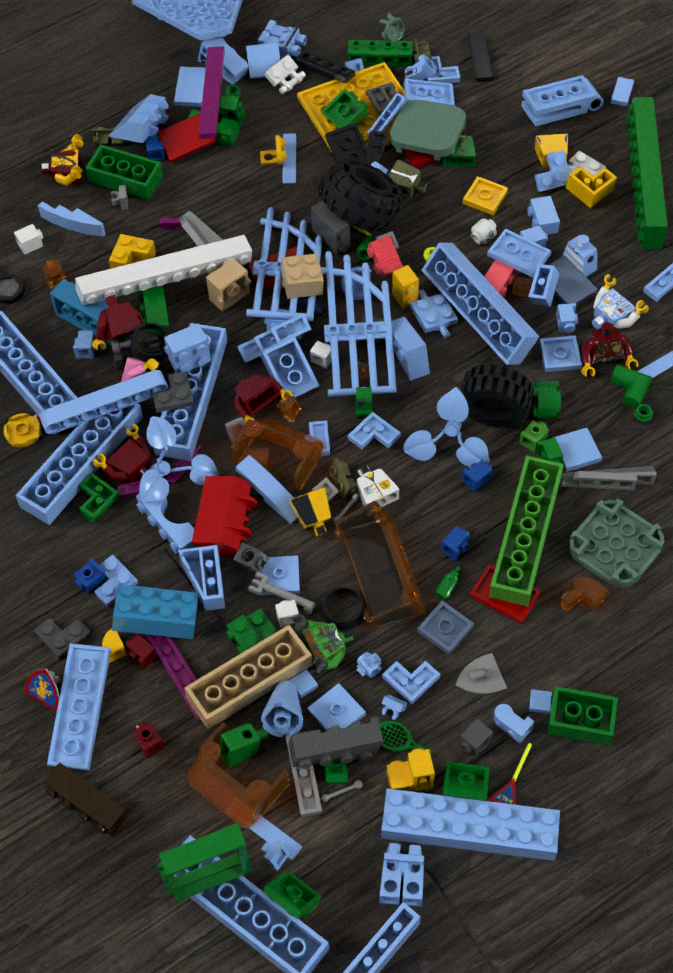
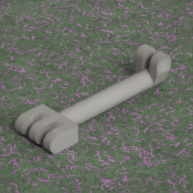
[248,572,316,615]

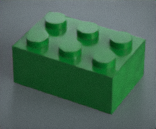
[547,686,618,746]

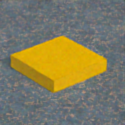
[462,176,508,215]

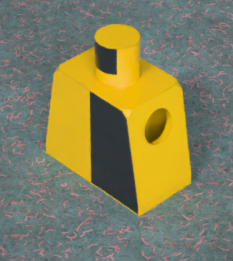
[289,487,331,537]

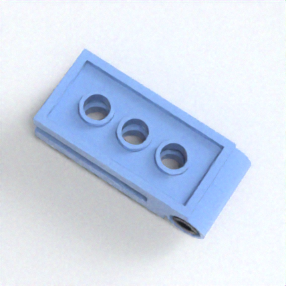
[521,75,603,126]

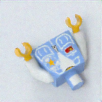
[592,274,649,329]

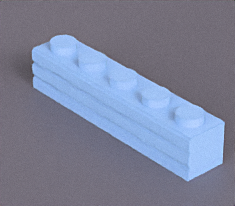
[368,93,406,138]

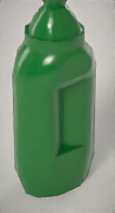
[435,566,461,600]

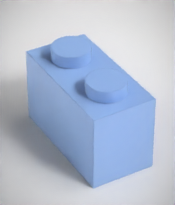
[527,196,560,235]
[528,264,559,307]

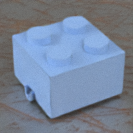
[164,323,211,373]

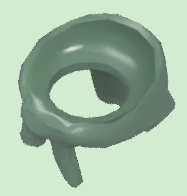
[379,13,405,41]

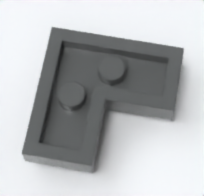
[153,371,193,413]
[34,618,91,660]

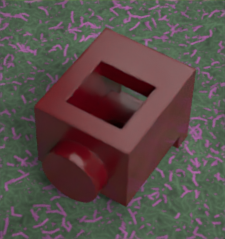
[125,634,157,670]
[132,722,164,758]

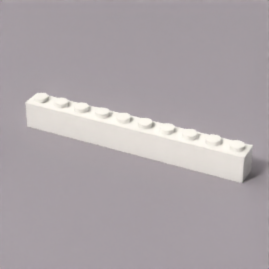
[75,235,252,305]

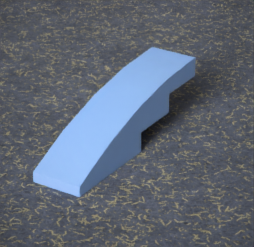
[38,201,106,237]
[237,313,311,364]
[236,455,298,524]

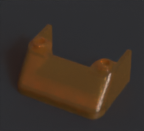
[230,418,324,490]
[188,722,290,828]

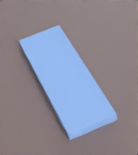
[47,643,111,771]

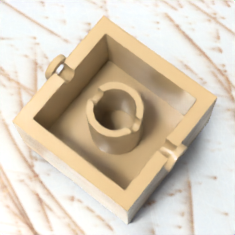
[281,254,324,299]
[206,259,251,312]

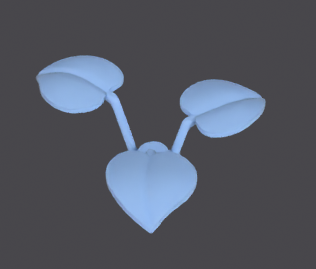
[403,387,490,467]
[139,416,219,503]

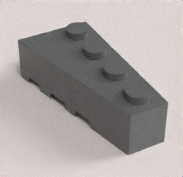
[289,717,383,769]

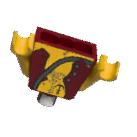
[42,134,84,186]

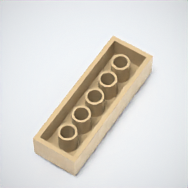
[184,625,312,729]

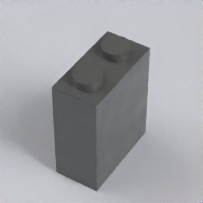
[311,200,350,255]

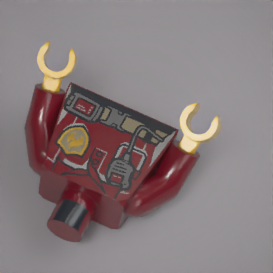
[581,322,638,377]

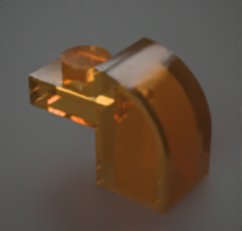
[560,577,608,612]

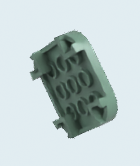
[390,100,466,160]
[569,499,665,588]

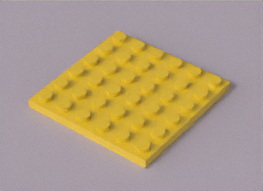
[297,62,405,151]

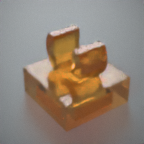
[512,276,532,297]
[358,363,370,383]
[277,395,301,422]

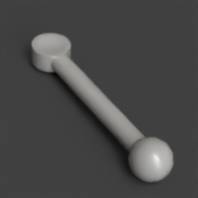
[333,493,360,524]
[321,780,363,802]

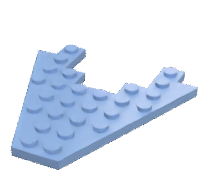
[132,0,243,41]

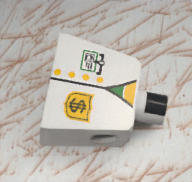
[357,466,399,514]

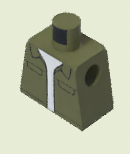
[388,160,427,198]

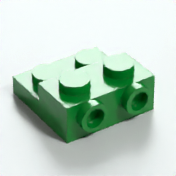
[321,88,369,129]
[218,95,246,125]
[225,608,278,654]
[443,761,489,801]
[263,870,322,919]

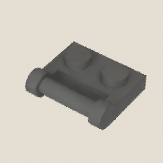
[366,83,401,116]

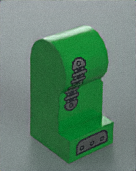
[355,387,373,419]

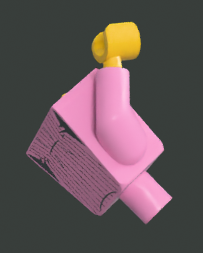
[121,356,159,382]

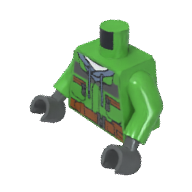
[292,614,353,673]

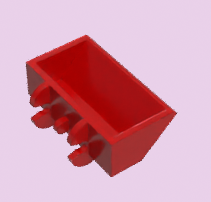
[192,476,258,558]

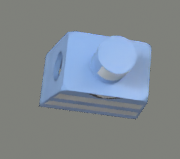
[562,235,597,277]

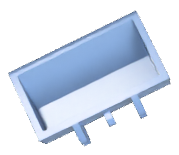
[109,94,169,143]

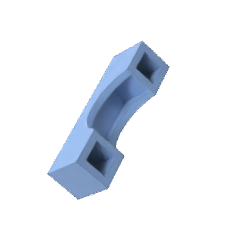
[136,494,199,553]

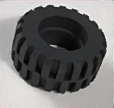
[460,363,534,428]

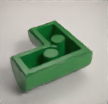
[611,364,652,408]
[78,472,120,523]

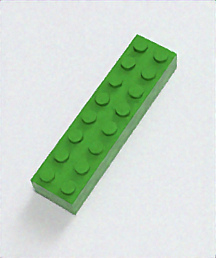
[489,456,564,607]

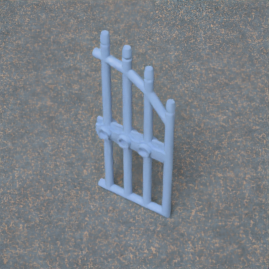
[246,207,322,321]
[321,251,397,397]

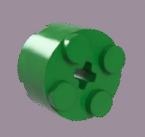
[530,381,561,419]

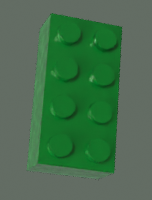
[85,144,163,200]

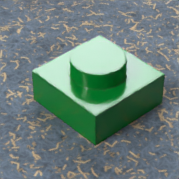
[324,763,348,783]

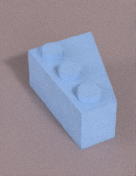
[198,37,249,85]
[391,317,430,381]
[178,545,225,611]

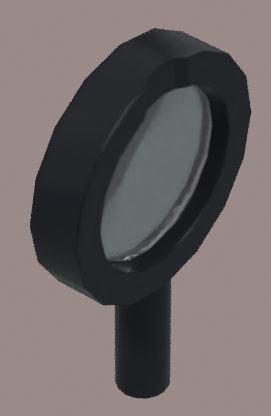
[0,265,25,304]

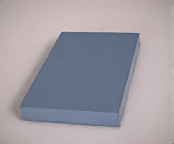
[549,256,598,306]

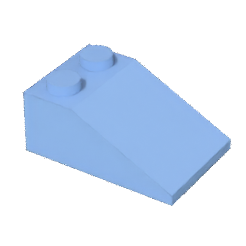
[260,337,319,401]

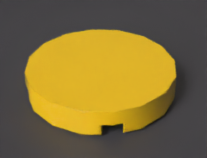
[4,413,41,448]

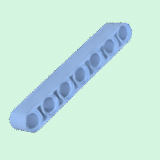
[39,370,168,434]

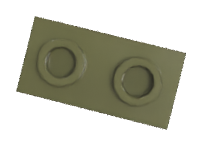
[413,39,432,63]
[92,127,127,145]
[329,458,358,500]

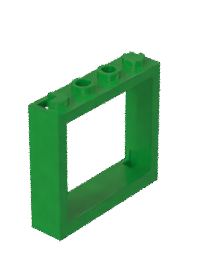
[157,823,252,903]

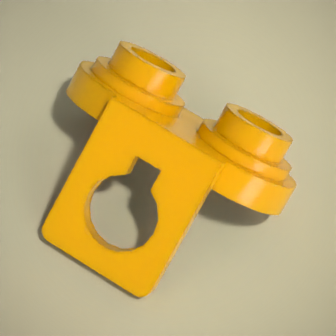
[260,135,287,165]

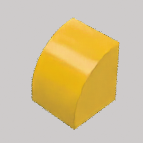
[102,629,127,663]

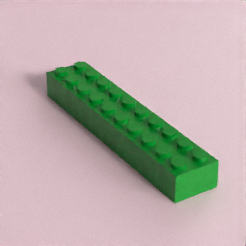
[626,97,668,249]

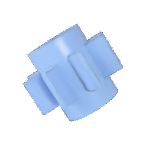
[357,652,382,678]

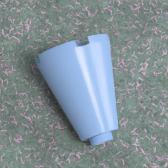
[261,680,303,737]

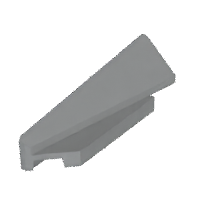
[179,211,247,267]
[560,466,656,491]

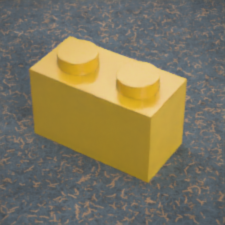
[392,265,419,308]

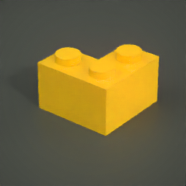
[566,166,617,208]
[109,234,156,269]
[386,748,435,792]

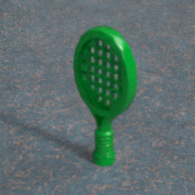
[379,721,433,755]

